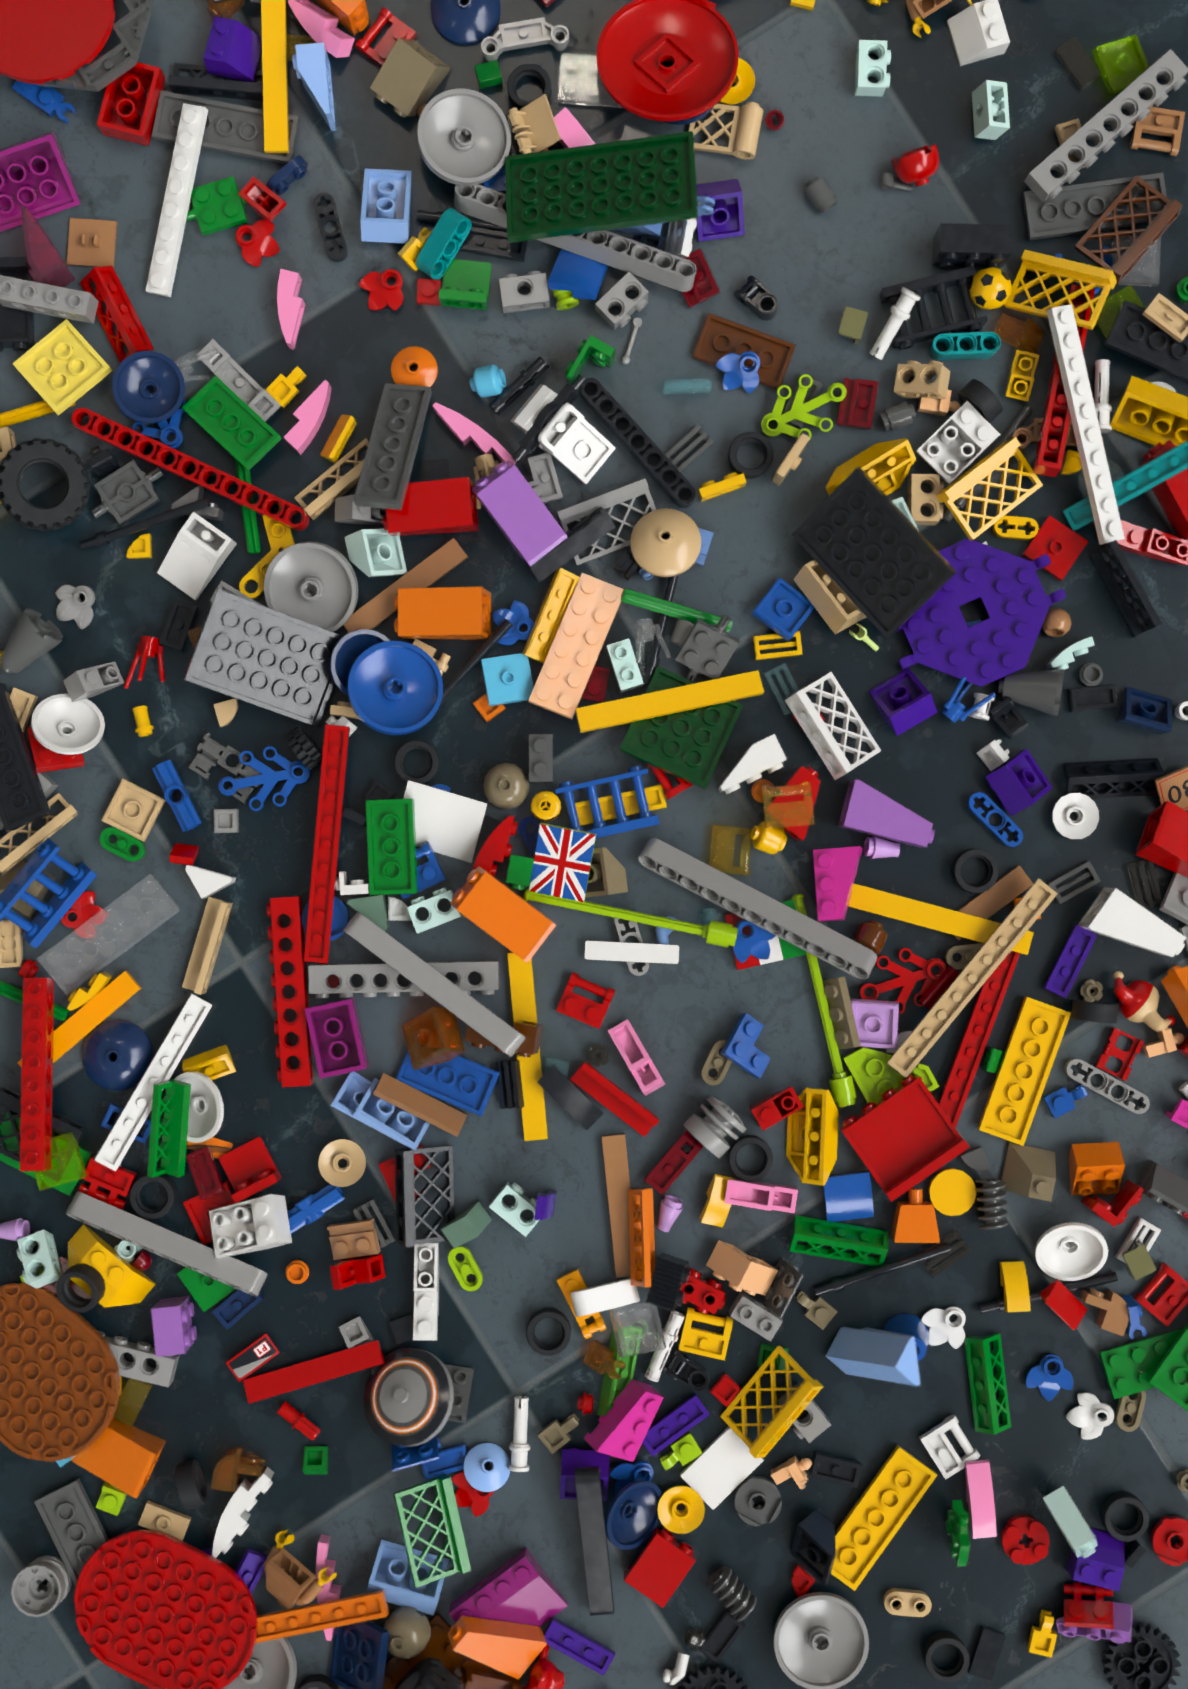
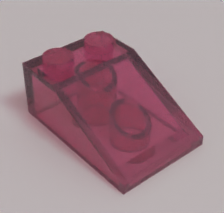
[21,206,76,287]

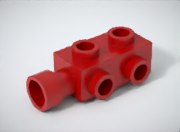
[682,1267,727,1315]

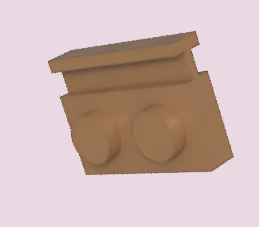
[327,1218,381,1260]

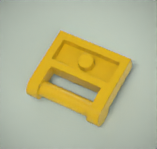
[678,1307,734,1361]

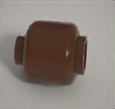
[853,920,888,954]

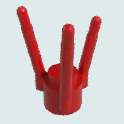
[124,636,165,689]

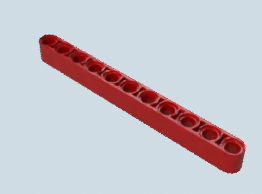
[71,407,310,531]

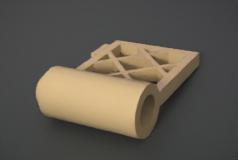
[689,102,763,160]

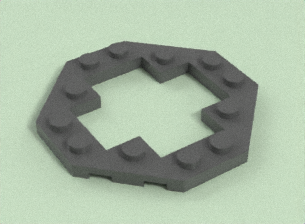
[38,0,154,92]

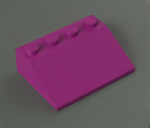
[0,131,81,232]
[449,1547,568,1627]

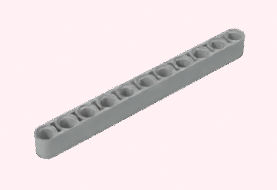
[454,184,697,292]
[638,838,877,979]

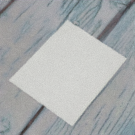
[403,780,487,863]

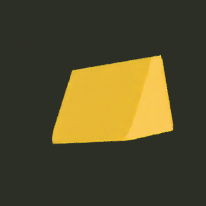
[320,414,357,463]
[182,1045,236,1080]

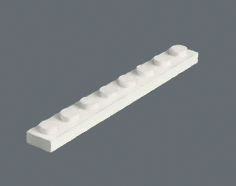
[146,103,208,297]
[94,993,212,1171]

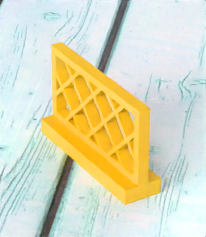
[1004,250,1117,330]
[935,437,1043,541]
[720,1346,823,1458]

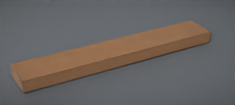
[343,538,468,632]
[602,1133,631,1278]

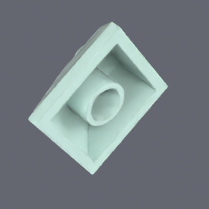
[344,529,407,577]

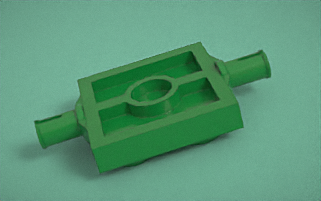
[186,176,248,236]
[945,1500,970,1567]

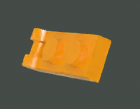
[557,1268,607,1339]

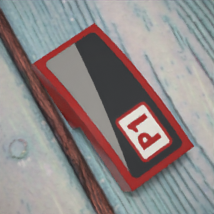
[225,1333,280,1382]

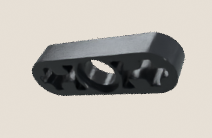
[313,193,348,262]

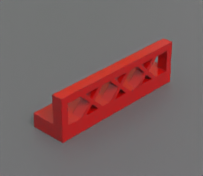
[80,266,154,363]
[570,1060,659,1137]

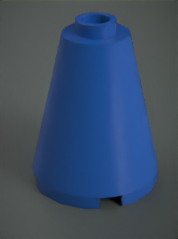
[883,1314,929,1361]

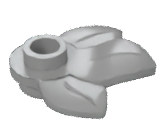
[55,585,95,629]

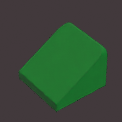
[474,60,503,89]
[981,1047,1005,1074]
[757,1343,789,1371]
[302,1446,328,1475]

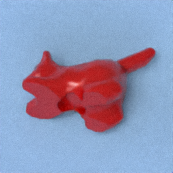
[522,1645,565,1689]

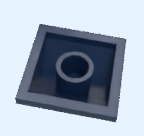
[1116,687,1172,734]

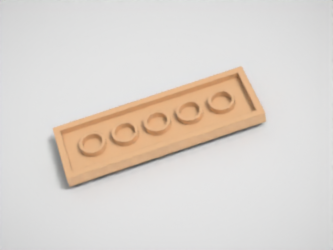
[528,573,624,719]

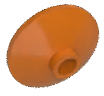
[391,346,438,387]

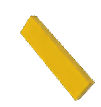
[522,568,580,664]
[575,785,667,826]

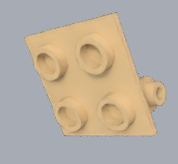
[508,94,561,154]

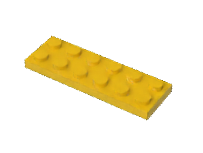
[977,996,1071,1146]
[831,1445,937,1591]

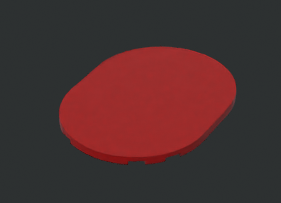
[0,0,115,84]
[74,1530,258,1689]

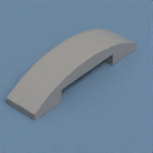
[196,339,281,422]

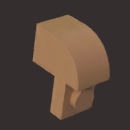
[1079,1288,1129,1336]

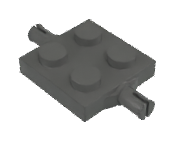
[91,460,163,526]
[675,614,740,682]

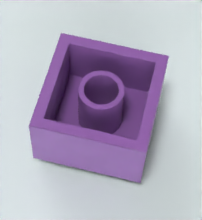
[151,1296,197,1357]

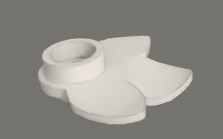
[921,1306,966,1349]
[1066,1392,1114,1440]

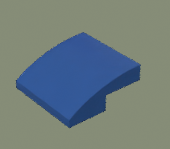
[548,249,608,300]
[823,1171,874,1222]

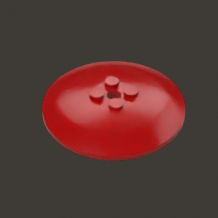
[596,0,739,121]

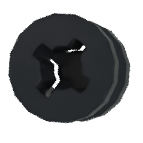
[613,551,640,581]

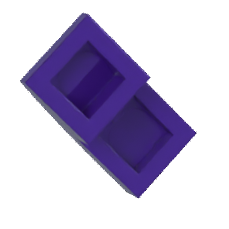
[534,1190,557,1220]

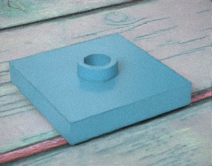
[481,653,534,706]

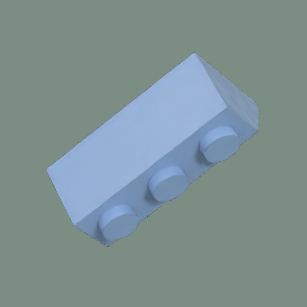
[366,1540,449,1615]

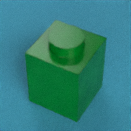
[506,855,534,890]

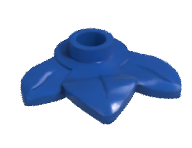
[716,351,760,393]
[492,600,535,645]
[733,919,776,963]
[1026,1354,1073,1402]
[610,1461,654,1495]

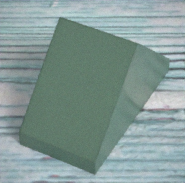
[347,895,390,932]
[440,1201,492,1249]

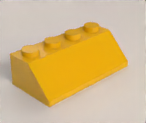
[1109,376,1188,447]

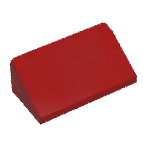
[1040,1279,1088,1331]

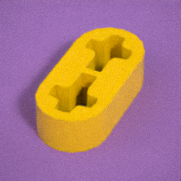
[992,516,1039,541]

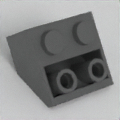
[1137,1160,1188,1215]

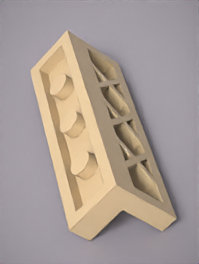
[294,438,369,520]
[0,793,78,875]
[182,897,233,995]

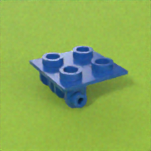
[391,1435,442,1472]

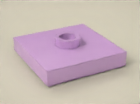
[851,998,899,1050]

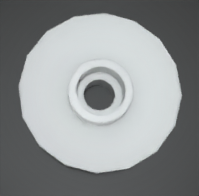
[1052,793,1099,839]

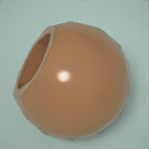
[1042,608,1072,637]

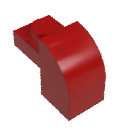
[330,1254,385,1290]

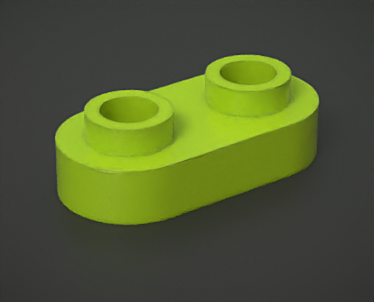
[448,1245,483,1291]

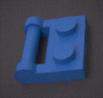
[401,841,446,899]

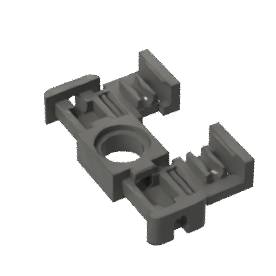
[189,733,262,804]

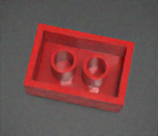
[97,62,166,146]

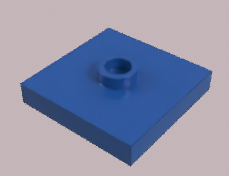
[751,577,815,642]

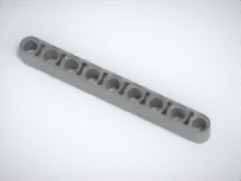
[343,911,526,1057]
[65,1192,268,1297]

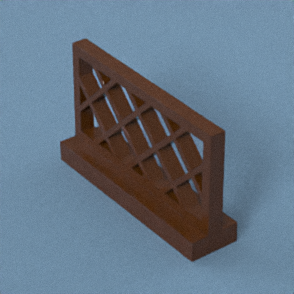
[1074,175,1183,285]

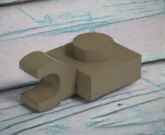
[795,1290,838,1330]
[538,1413,580,1454]

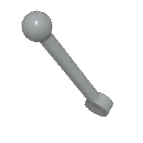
[621,317,642,365]

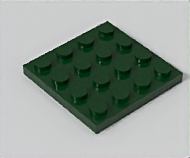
[619,666,743,790]

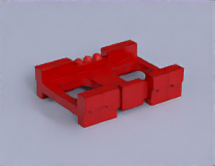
[1094,1027,1144,1081]

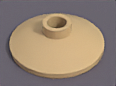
[318,1139,366,1187]

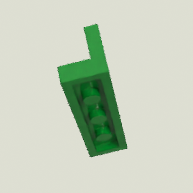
[147,1079,191,1178]
[789,1215,888,1266]
[964,1333,1011,1435]

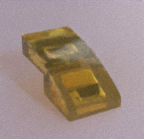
[113,1378,153,1427]

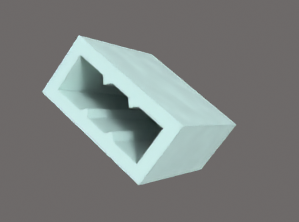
[1043,1486,1098,1558]

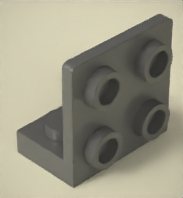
[444,1364,474,1423]

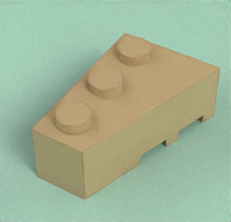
[793,559,866,634]

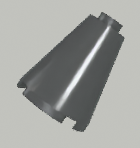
[0,608,63,674]
[998,669,1065,716]

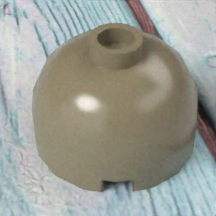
[483,763,530,810]
[383,1606,431,1659]

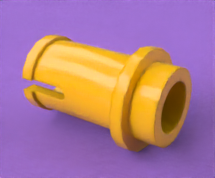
[132,706,154,737]

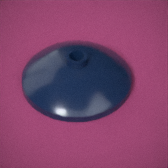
[431,0,501,45]
[112,351,185,423]
[330,629,390,696]
[82,1020,153,1091]
[605,1479,662,1550]

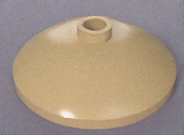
[630,508,701,577]

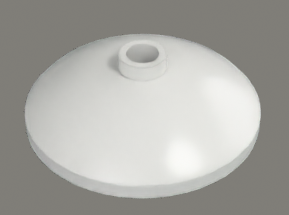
[31,694,105,755]
[174,1071,224,1143]
[1035,1222,1108,1281]

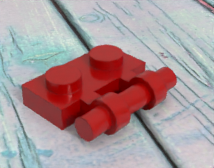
[78,1155,137,1210]
[1064,1582,1114,1629]

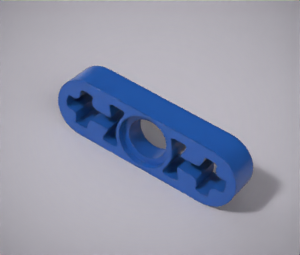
[967,792,1023,847]

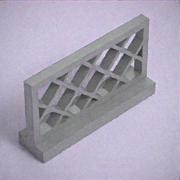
[556,478,656,565]

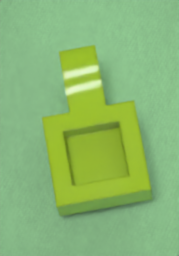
[659,1431,703,1471]

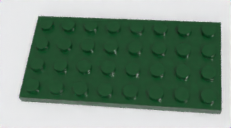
[505,131,698,243]

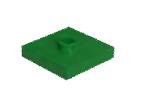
[177,1247,236,1312]

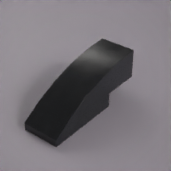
[537,1064,604,1130]

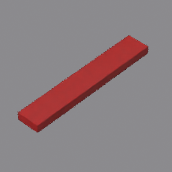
[243,1340,385,1404]

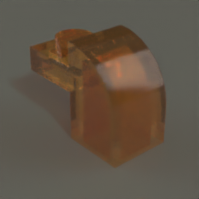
[211,1447,266,1492]

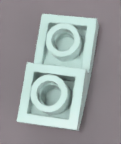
[1046,636,1095,670]

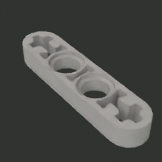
[1064,1058,1150,1114]

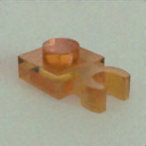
[583,1340,626,1380]

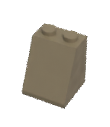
[370,38,451,118]

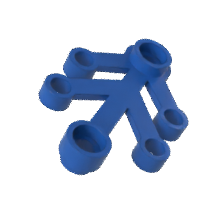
[120,389,186,449]
[218,746,310,812]

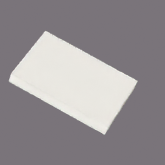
[680,1426,764,1510]

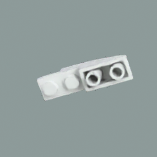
[413,1243,439,1340]
[212,1467,274,1558]

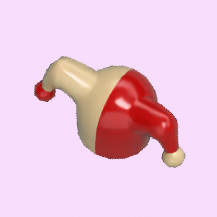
[1113,971,1175,1032]

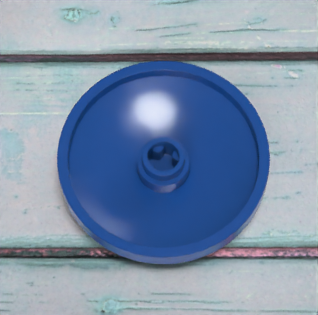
[347,641,443,735]

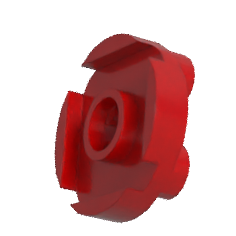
[1001,1514,1050,1565]
[1150,1515,1188,1566]

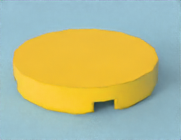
[928,1168,976,1216]

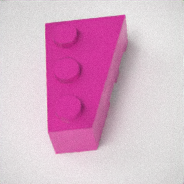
[813,846,863,922]
[584,1379,664,1462]

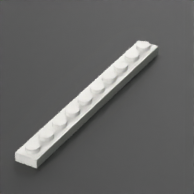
[1047,304,1125,545]

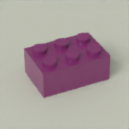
[305,997,369,1079]

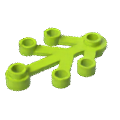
[761,374,847,440]

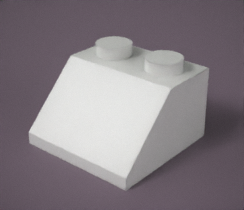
[947,0,1010,66]

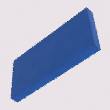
[396,1036,500,1117]

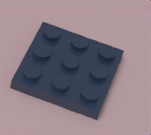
[329,1620,389,1689]

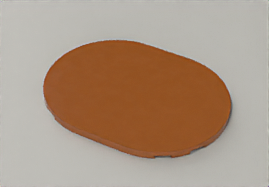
[0,1283,120,1462]

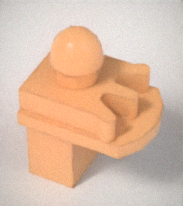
[917,390,960,417]
[1143,1027,1184,1058]
[771,1456,812,1490]

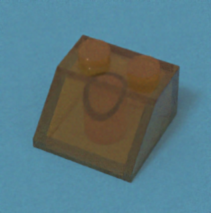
[402,1007,465,1070]

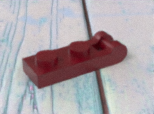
[644,1129,704,1195]

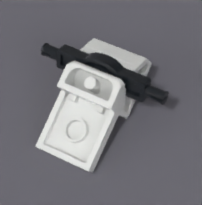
[511,375,616,484]

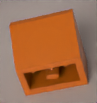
[1069,1142,1125,1196]

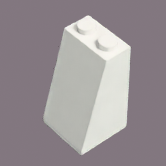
[1078,887,1186,957]

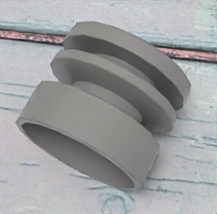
[683,1095,747,1159]
[11,1555,72,1617]

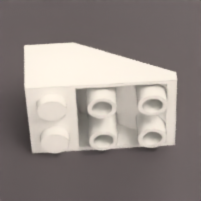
[916,401,1000,485]
[157,512,237,600]
[718,734,787,794]
[209,1194,292,1258]

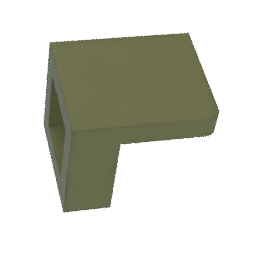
[838,306,868,345]
[1123,1240,1157,1281]

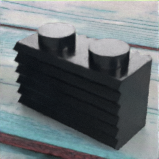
[646,1253,691,1311]

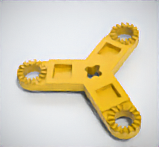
[239,503,295,599]

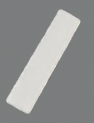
[585,941,679,964]

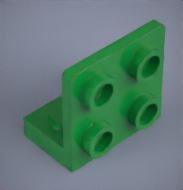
[439,259,492,310]
[565,335,615,385]

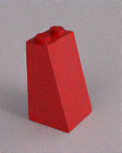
[1140,440,1188,540]
[383,477,479,536]
[1135,801,1188,878]

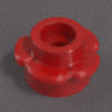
[18,958,40,978]
[578,1391,594,1416]

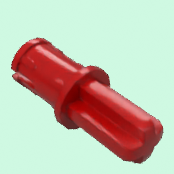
[276,1401,321,1441]

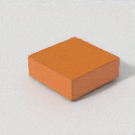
[473,694,506,722]

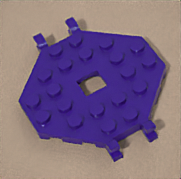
[895,538,1067,687]

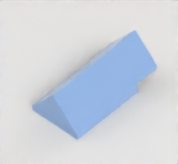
[330,1071,430,1150]
[826,1326,920,1386]

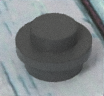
[1079,663,1103,686]

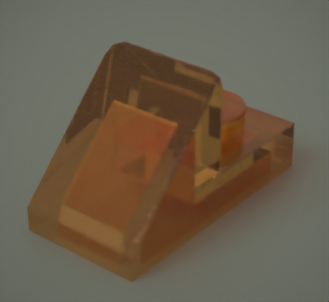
[994,313,1045,354]

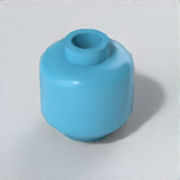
[470,364,506,398]

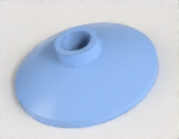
[463,1443,510,1492]

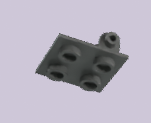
[759,1258,803,1318]

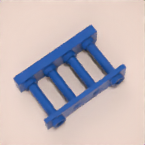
[555,766,660,838]
[0,838,97,949]

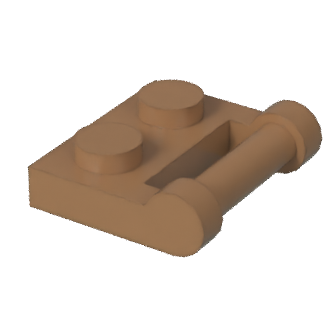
[1130,107,1185,156]

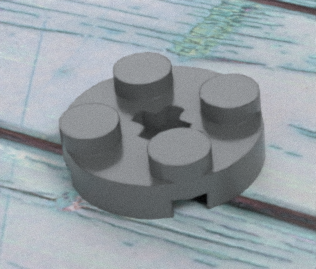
[734,1475,782,1526]

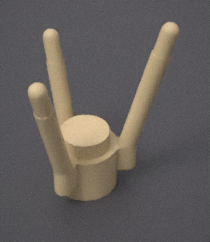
[473,454,499,509]

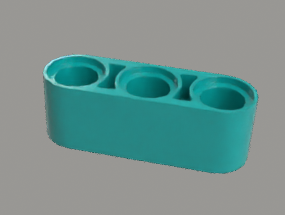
[416,208,472,280]
[929,332,1001,361]

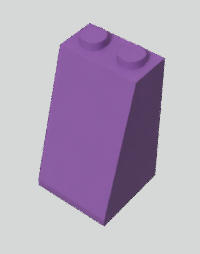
[471,461,568,566]
[838,779,935,848]

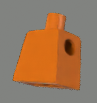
[891,1188,940,1243]

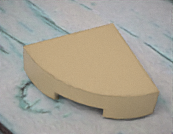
[213,698,238,727]

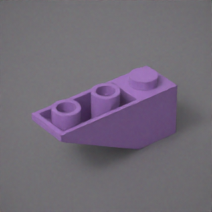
[1056,1601,1133,1644]

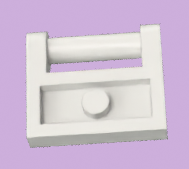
[919,1415,980,1480]

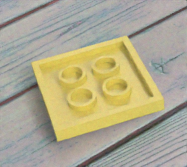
[12,319,112,416]

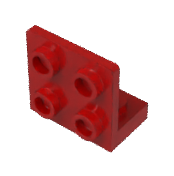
[219,1136,282,1204]
[1081,1180,1144,1227]

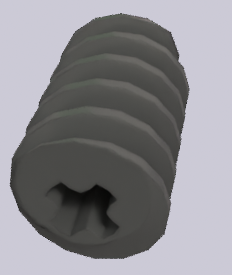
[976,1178,1008,1230]
[706,1566,757,1622]

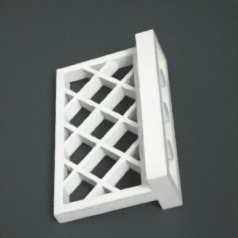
[785,672,881,780]

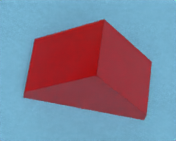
[238,176,287,222]

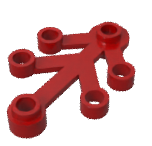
[859,948,947,1014]

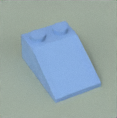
[292,42,336,131]
[360,168,412,244]

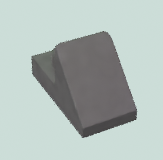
[171,486,224,522]

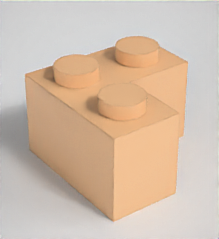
[706,1240,778,1296]

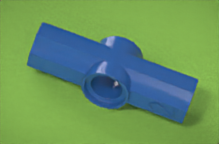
[152,760,202,832]
[287,1184,345,1234]

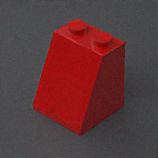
[762,766,821,841]

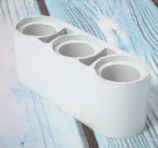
[570,1278,640,1317]

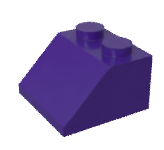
[203,16,262,83]
[696,179,745,242]
[868,668,938,736]
[986,749,1053,816]
[560,1448,609,1501]
[1066,1527,1125,1591]

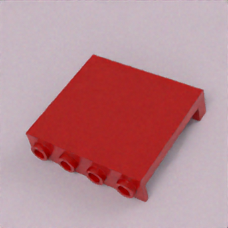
[840,1074,969,1202]

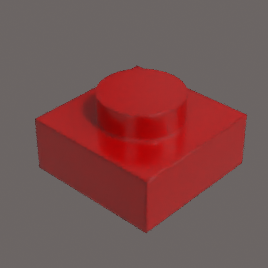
[417,279,442,306]

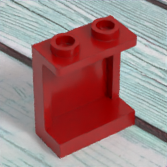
[624,1527,696,1608]

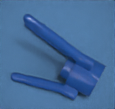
[941,676,996,723]

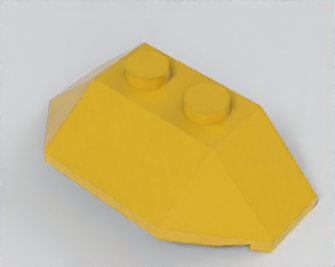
[825,438,916,495]
[786,1088,839,1186]
[68,1224,156,1308]

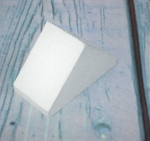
[185,865,236,899]

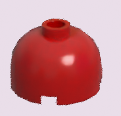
[891,143,940,187]

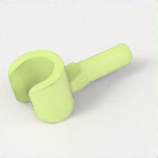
[849,623,879,651]

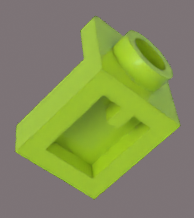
[95,1482,127,1516]

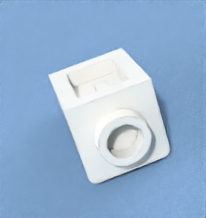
[335,871,369,895]

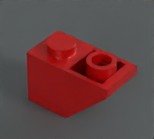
[749,1086,804,1131]

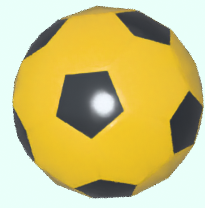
[969,267,1012,310]

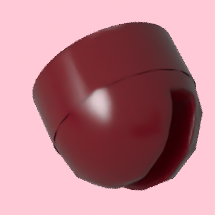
[765,110,785,131]
[131,1249,152,1271]

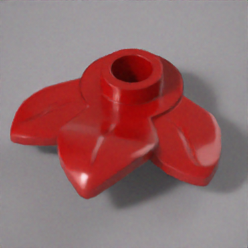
[235,220,280,267]
[359,269,404,311]
[61,891,109,938]
[452,1471,494,1517]

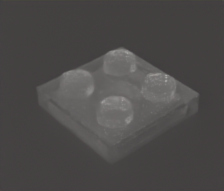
[1111,236,1161,286]
[609,1303,667,1358]

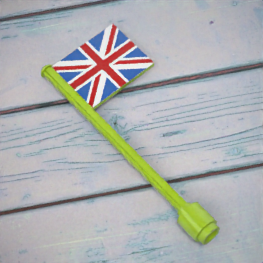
[524,823,738,948]

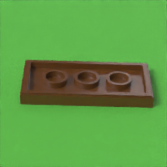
[692,313,796,390]

